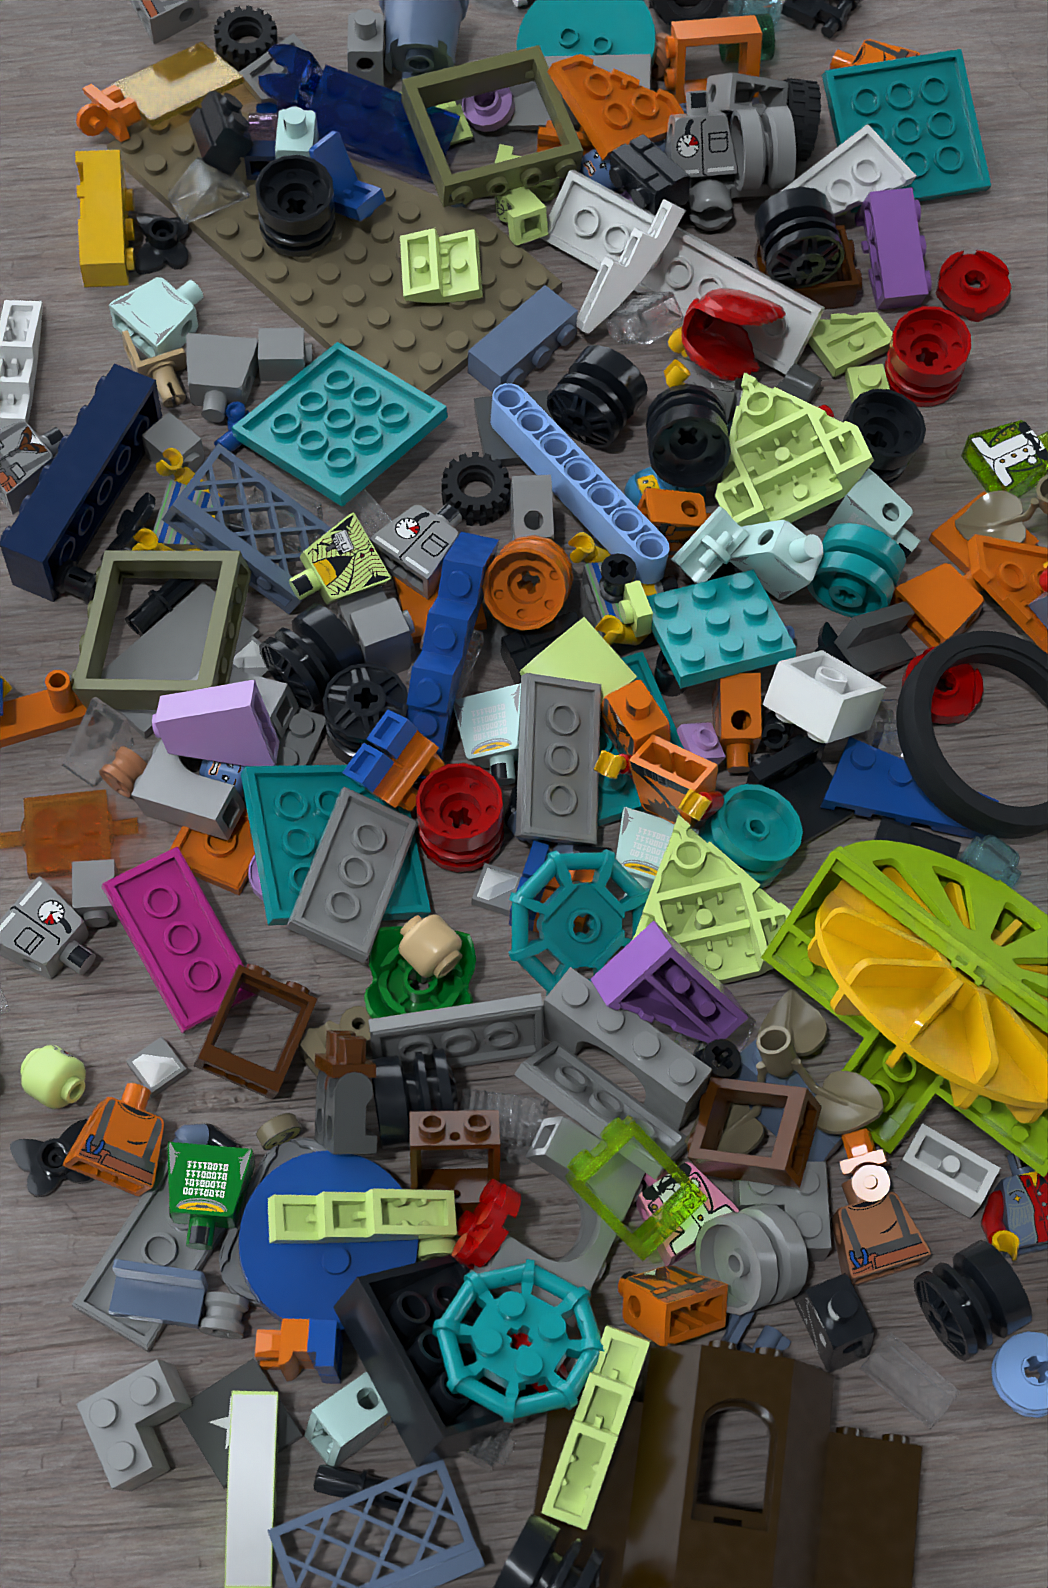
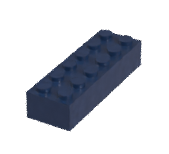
[0,363,163,602]

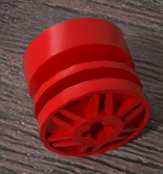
[884,306,971,407]
[416,763,504,872]

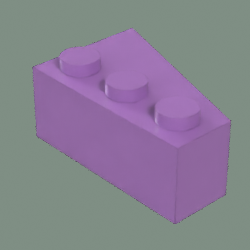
[854,188,932,310]
[590,920,749,1043]

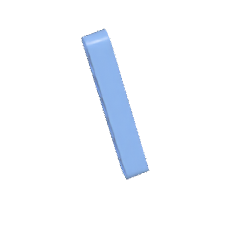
[490,383,669,584]

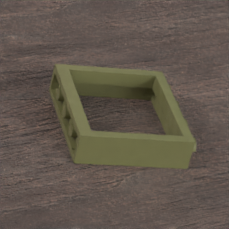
[401,45,583,208]
[71,550,252,710]

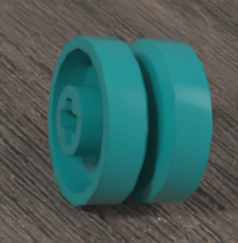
[807,523,906,618]
[699,784,803,888]

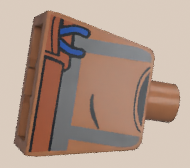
[832,1179,931,1287]

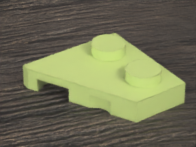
[808,312,893,377]

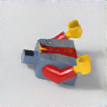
[981,1153,1048,1261]

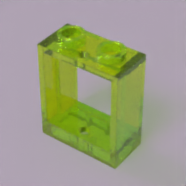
[565,1115,708,1261]

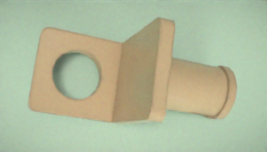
[122,330,186,407]

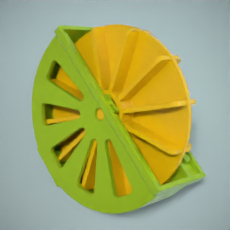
[761,840,1048,1177]

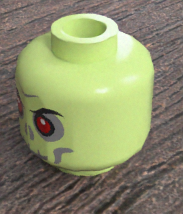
[20,1045,86,1109]

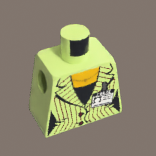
[288,512,391,605]

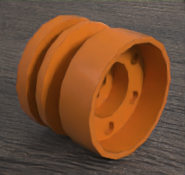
[482,535,574,631]

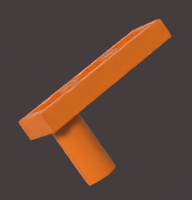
[0,670,91,748]

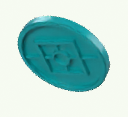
[516,0,657,69]

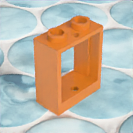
[664,15,762,104]

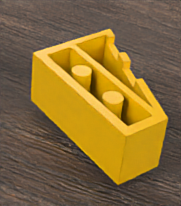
[75,150,135,287]

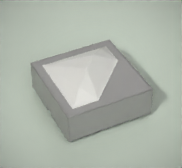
[232,635,271,678]
[471,863,522,916]
[126,1036,188,1098]

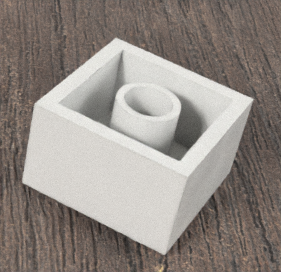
[763,650,886,743]

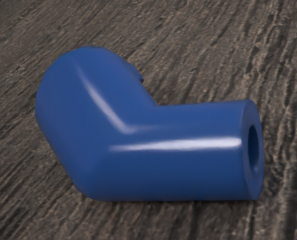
[214,401,250,452]

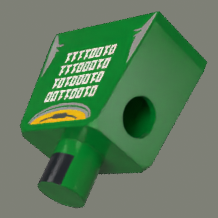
[167,1142,255,1250]

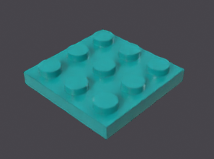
[646,569,796,688]

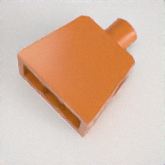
[889,563,985,648]

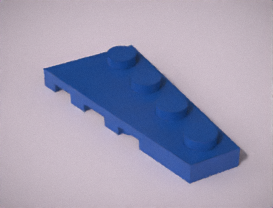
[820,737,999,840]

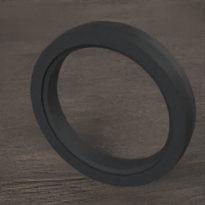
[896,631,1048,839]

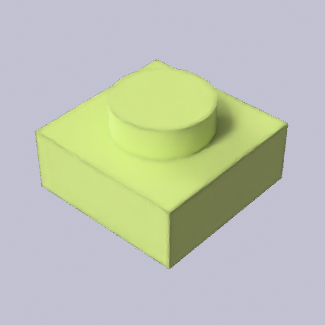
[845,364,890,404]
[619,580,653,637]

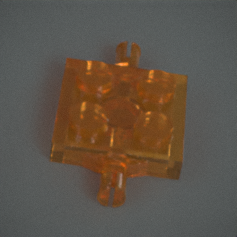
[0,789,140,880]

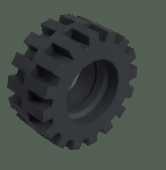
[214,6,278,73]
[441,452,510,526]

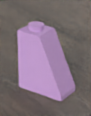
[152,680,279,766]

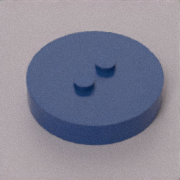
[238,1151,418,1333]

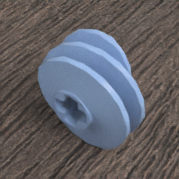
[991,1331,1048,1418]

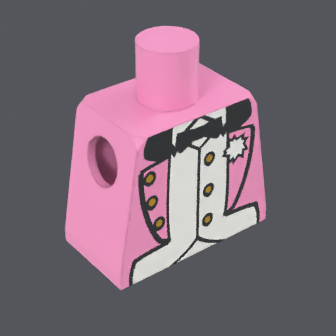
[636,1161,739,1266]

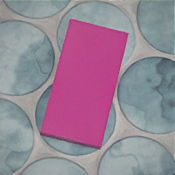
[101,846,255,1034]

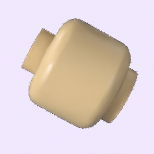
[399,915,462,979]

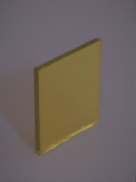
[111,42,245,127]

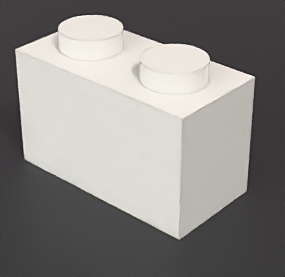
[894,1123,1000,1219]

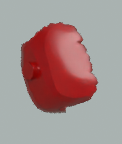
[682,288,786,381]

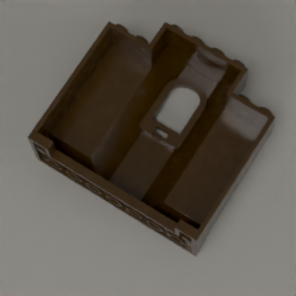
[532,1340,923,1588]

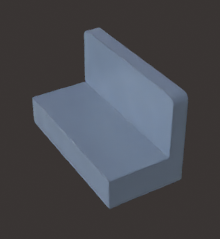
[109,1259,208,1329]

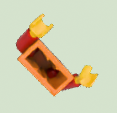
[594,734,724,829]

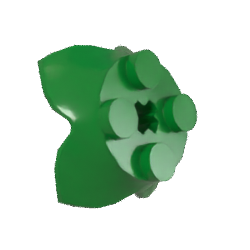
[364,926,476,1019]

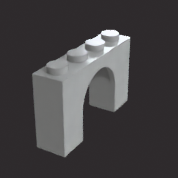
[131,669,299,840]
[543,967,712,1131]
[470,1116,645,1328]

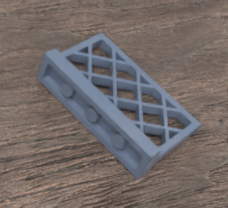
[161,443,332,614]
[267,1459,485,1588]

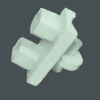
[671,507,749,584]

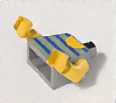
[132,448,246,551]
[568,532,678,646]

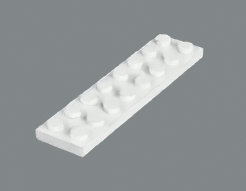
[541,170,825,375]

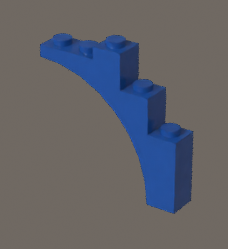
[406,532,499,779]

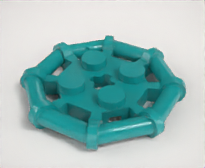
[508,849,650,996]
[432,1259,607,1423]

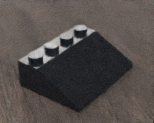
[333,1254,539,1467]

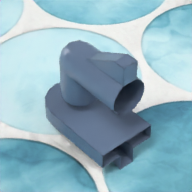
[721,1311,791,1353]

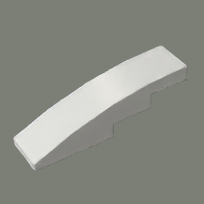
[577,199,685,334]
[0,300,43,429]

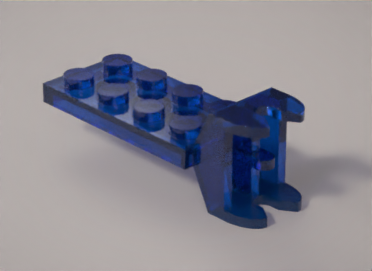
[256,44,461,184]

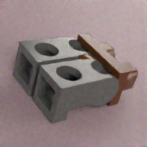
[314,1030,377,1154]

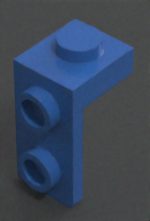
[309,131,386,221]

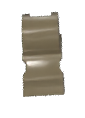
[299,1006,372,1078]

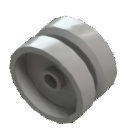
[730,106,796,191]
[695,1203,808,1315]

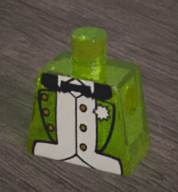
[961,420,1048,498]

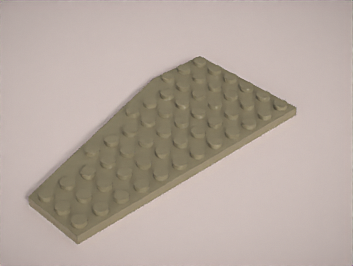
[106,88,562,396]

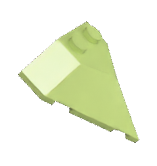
[715,373,874,527]
[632,815,791,984]

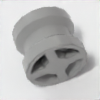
[199,1292,250,1339]

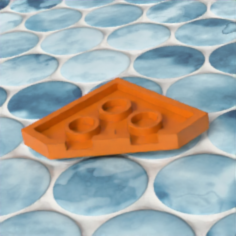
[547,54,685,161]
[967,534,1048,653]

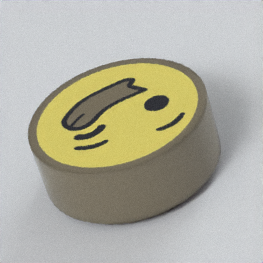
[256,1113,302,1150]

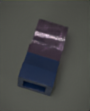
[244,113,278,180]

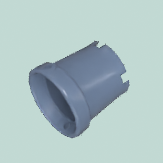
[379,0,469,80]

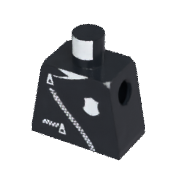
[792,1273,874,1373]

